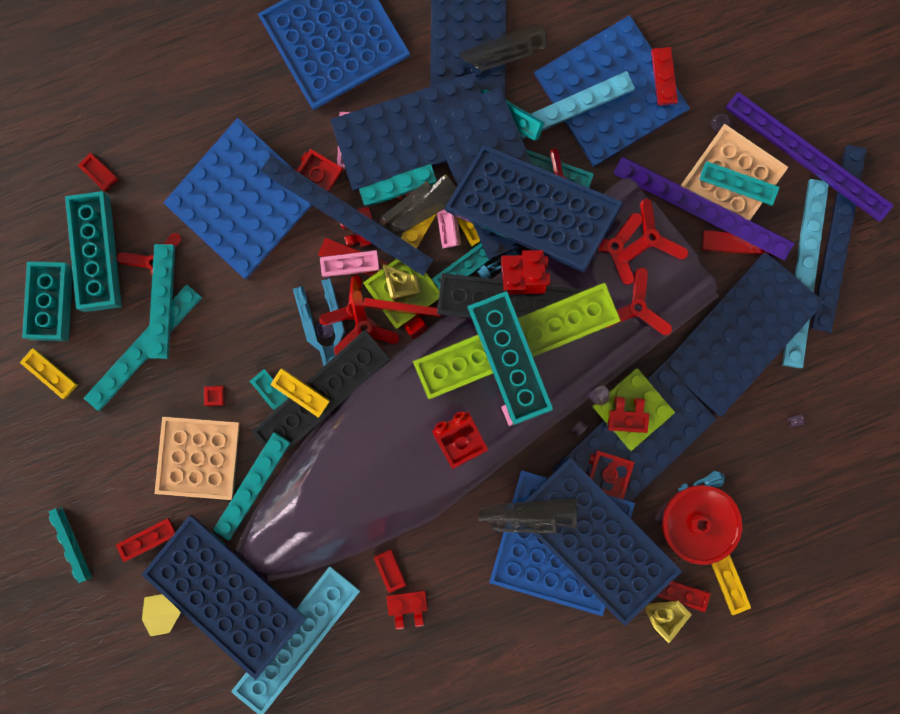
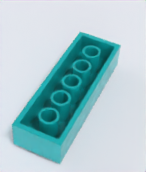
[65,191,122,312]
[467,291,553,425]

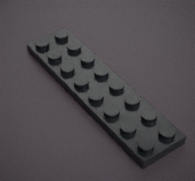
[437,273,601,333]
[251,329,392,454]

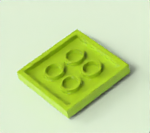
[363,260,440,330]
[592,368,675,451]

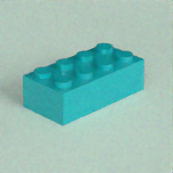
[22,262,73,342]

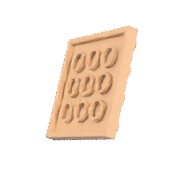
[681,124,788,220]
[155,417,240,500]

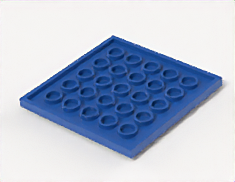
[258,0,410,110]
[534,15,690,168]
[163,118,312,279]
[489,470,635,616]

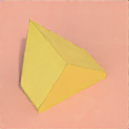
[383,264,420,300]
[142,594,181,636]
[644,600,692,643]

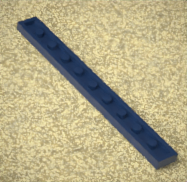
[811,145,867,333]
[260,155,434,276]

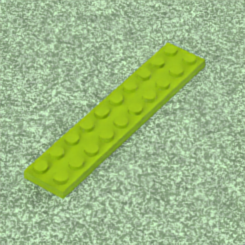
[413,283,620,399]

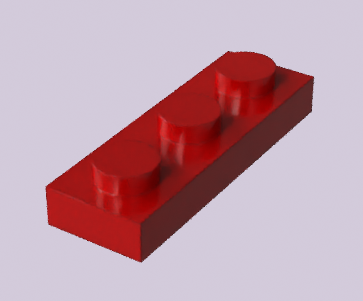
[651,47,678,106]
[116,518,176,562]

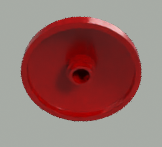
[662,485,742,565]

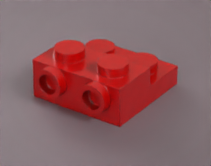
[295,149,344,193]
[501,250,550,294]
[432,412,488,469]
[586,450,635,499]

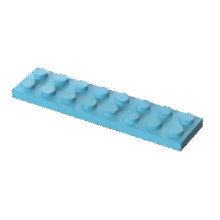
[231,566,361,714]

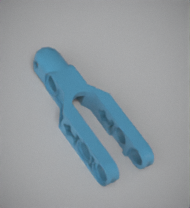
[293,278,346,366]

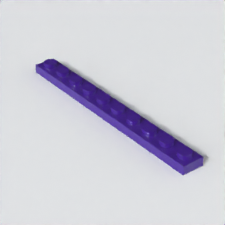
[725,92,894,222]
[613,156,795,260]

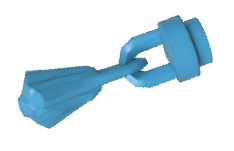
[477,249,520,279]
[678,471,725,492]

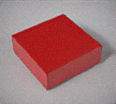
[403,315,429,340]
[204,386,225,406]

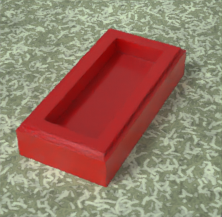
[77,152,119,192]
[373,549,407,593]

